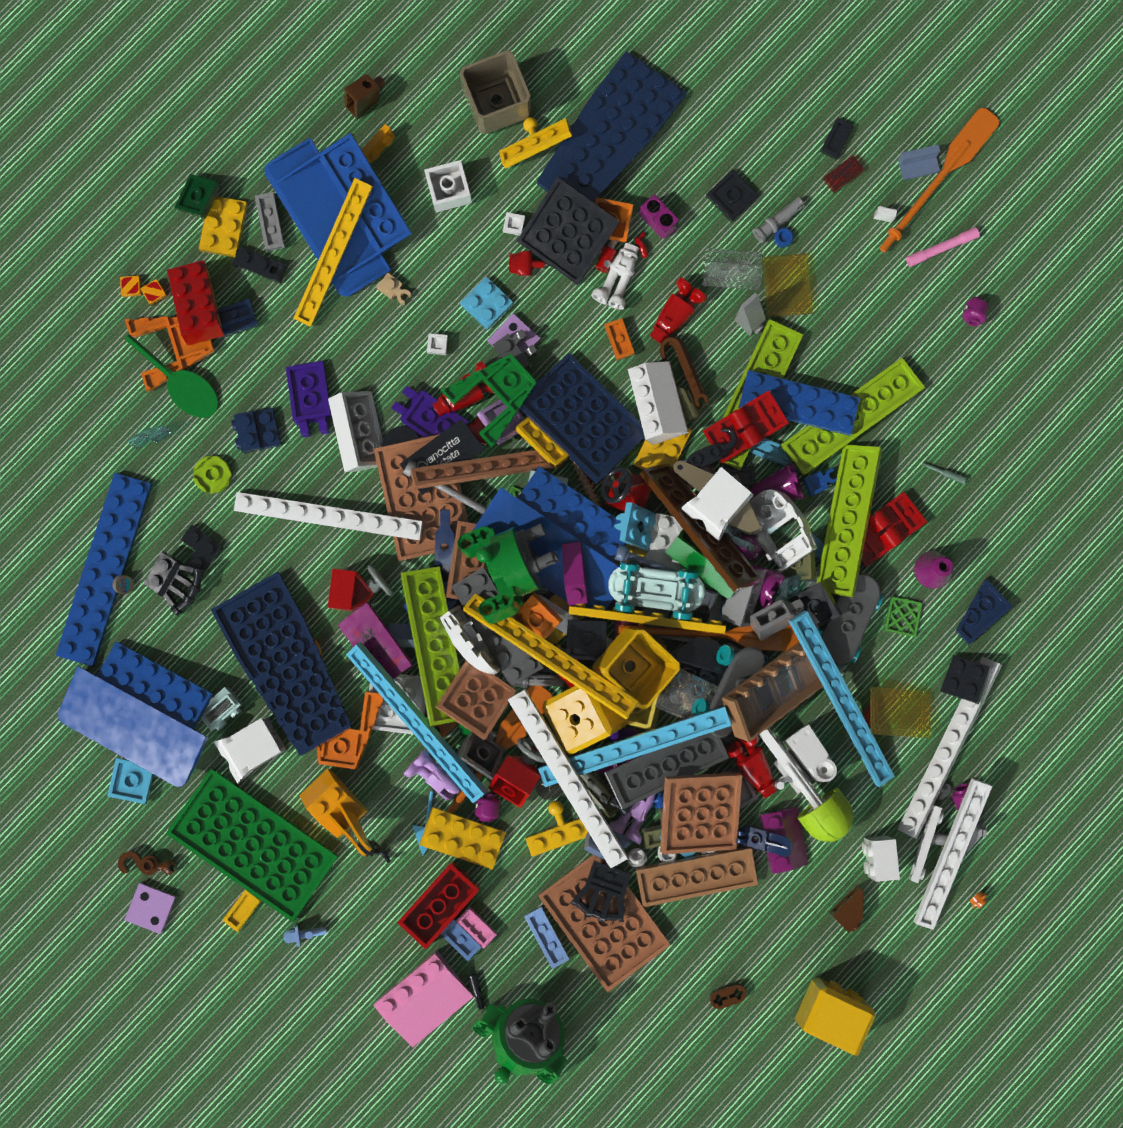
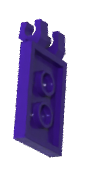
[286,361,332,438]
[391,386,470,438]

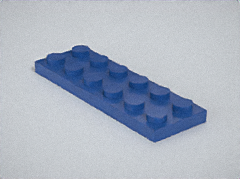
[738,370,860,436]

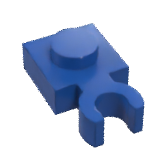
[802,468,837,497]

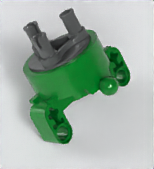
[457,523,560,624]
[472,999,568,1085]

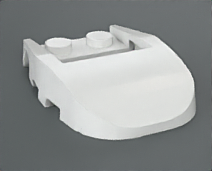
[750,490,817,572]
[440,605,501,674]

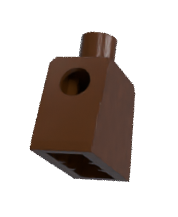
[344,74,385,120]

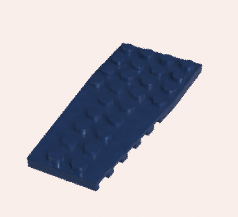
[537,51,687,202]
[211,572,352,756]

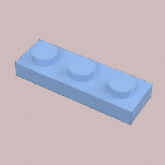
[524,906,569,969]

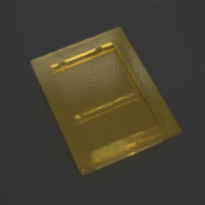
[762,254,813,317]
[870,687,931,738]

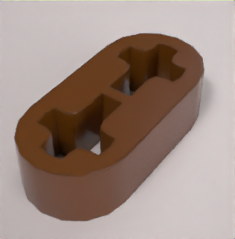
[709,983,747,1009]

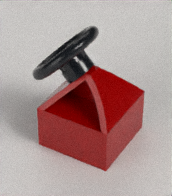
[601,466,651,513]

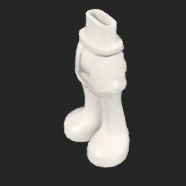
[591,243,639,310]

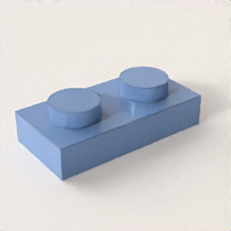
[441,919,481,961]

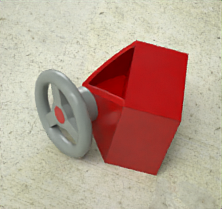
[328,565,393,612]
[488,737,546,808]

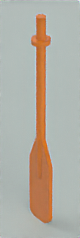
[879,108,999,252]
[618,623,799,652]
[446,686,552,814]

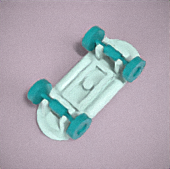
[608,562,705,620]

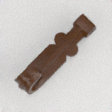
[660,337,709,409]

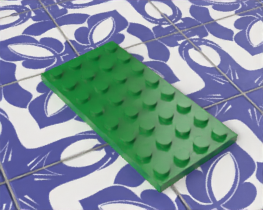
[165,768,339,922]

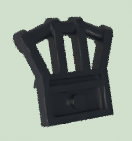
[144,551,205,616]
[570,860,631,922]

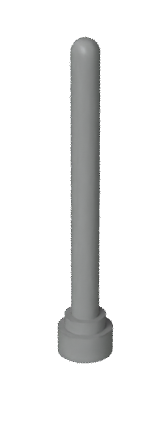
[403,460,487,514]

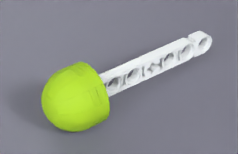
[759,728,854,842]

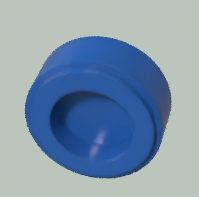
[774,228,793,248]

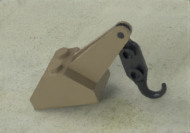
[673,428,763,536]

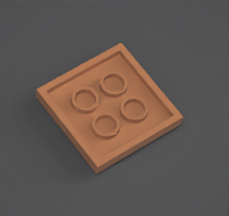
[436,660,516,740]

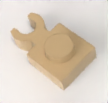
[376,273,412,305]

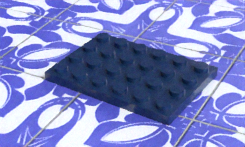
[520,353,645,484]

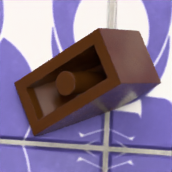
[829,886,863,933]

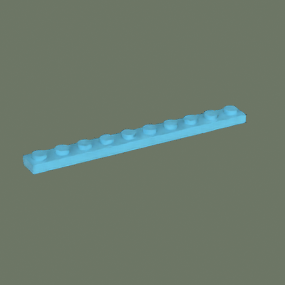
[789,611,895,787]
[346,642,488,803]
[538,705,732,787]

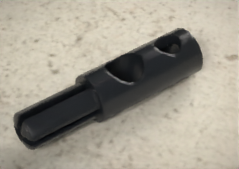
[468,973,485,1010]

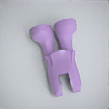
[403,749,461,801]
[609,794,656,844]

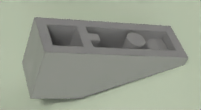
[735,293,766,336]
[721,570,766,627]

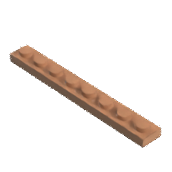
[410,450,564,489]

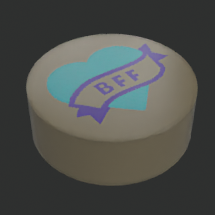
[113,574,134,594]

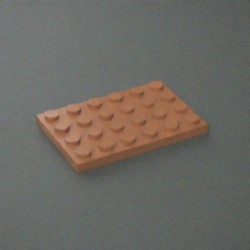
[374,434,469,561]
[538,854,670,993]

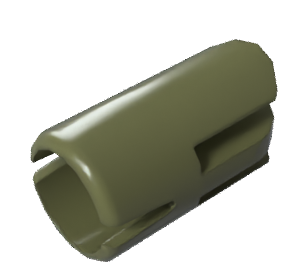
[677,388,701,423]

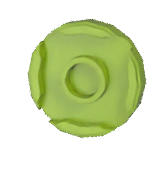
[193,456,232,494]

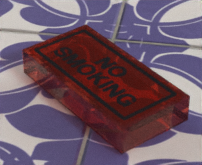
[823,155,864,193]

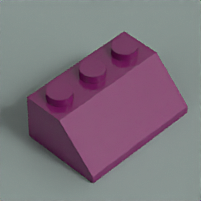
[759,806,808,874]

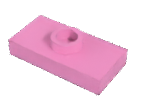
[456,906,498,949]

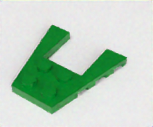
[441,354,537,448]

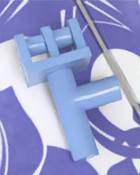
[283,924,327,947]

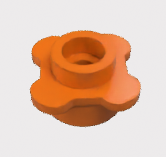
[970,891,988,909]

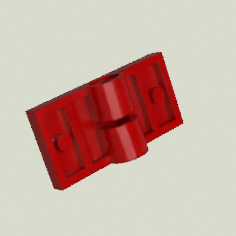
[702,390,789,464]
[861,492,927,568]

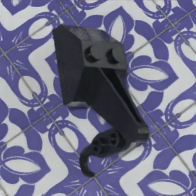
[672,636,774,707]

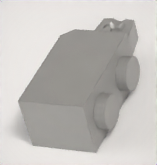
[750,599,804,641]

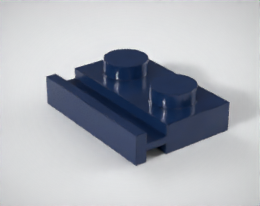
[218,299,259,338]

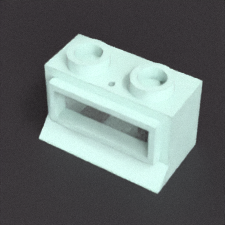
[201,687,244,731]

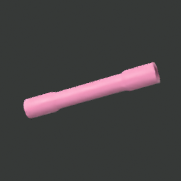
[906,227,980,267]

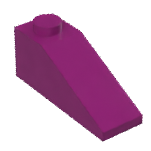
[561,541,590,605]

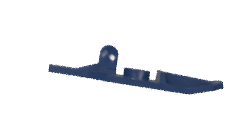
[435,509,455,582]
[736,825,793,857]

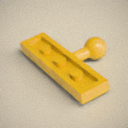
[499,117,572,169]
[525,801,588,857]

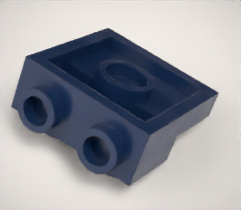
[231,408,282,454]

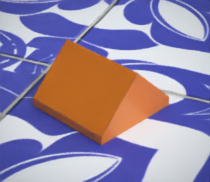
[595,197,633,242]

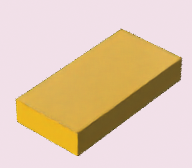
[222,889,261,932]

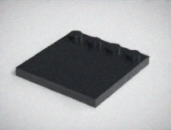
[517,177,621,285]

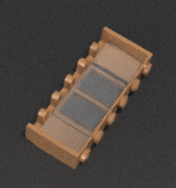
[722,642,824,742]

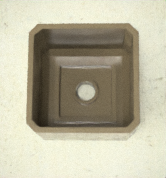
[460,50,531,134]

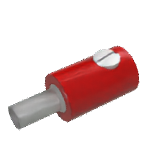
[595,240,618,273]

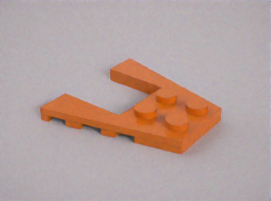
[125,317,215,392]
[317,692,384,769]

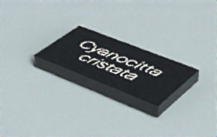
[400,419,484,495]

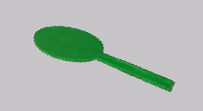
[125,334,218,418]

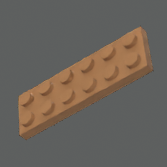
[635,846,758,907]

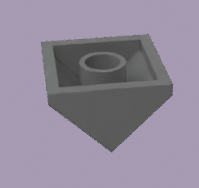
[456,732,505,780]

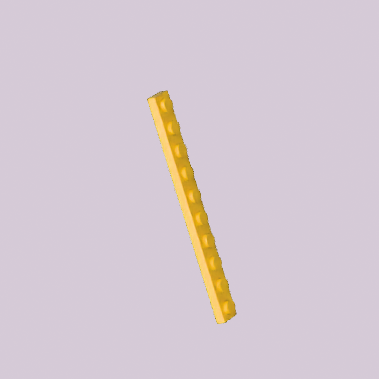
[463,593,639,720]

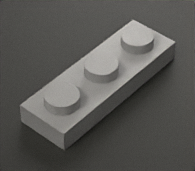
[255,192,285,252]

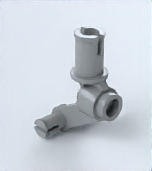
[931,821,987,857]

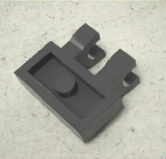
[493,329,538,369]

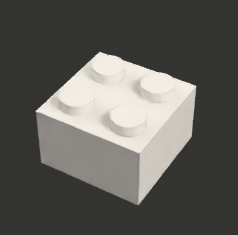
[424,160,472,213]
[862,836,900,882]

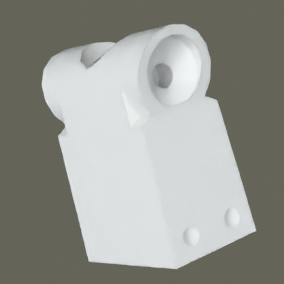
[681,467,754,541]
[214,717,287,784]
[783,724,837,782]

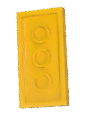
[419,807,506,870]

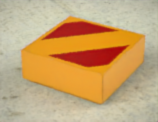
[120,276,142,297]
[140,279,167,306]

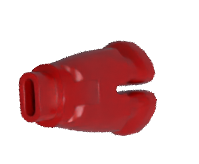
[649,277,708,344]
[432,361,493,417]
[725,735,777,798]

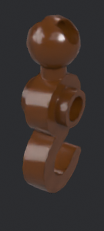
[118,851,177,875]

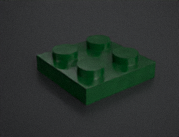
[174,174,221,219]

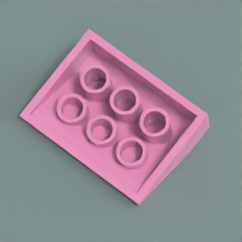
[374,950,474,1047]

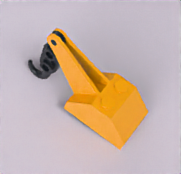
[299,768,391,863]

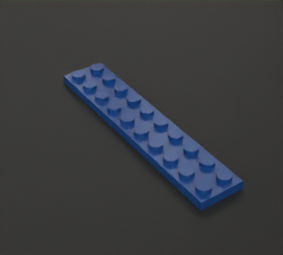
[55,473,153,667]

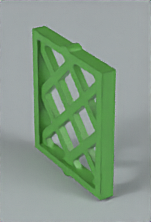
[884,596,922,637]

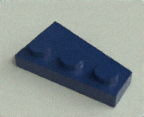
[955,579,1013,645]

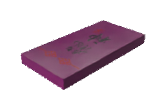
[338,602,413,680]

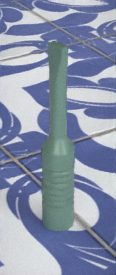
[922,463,967,484]

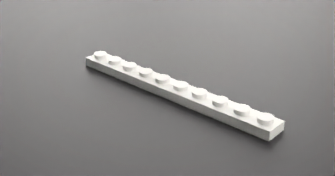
[234,492,424,540]
[897,657,1002,839]
[508,689,628,868]

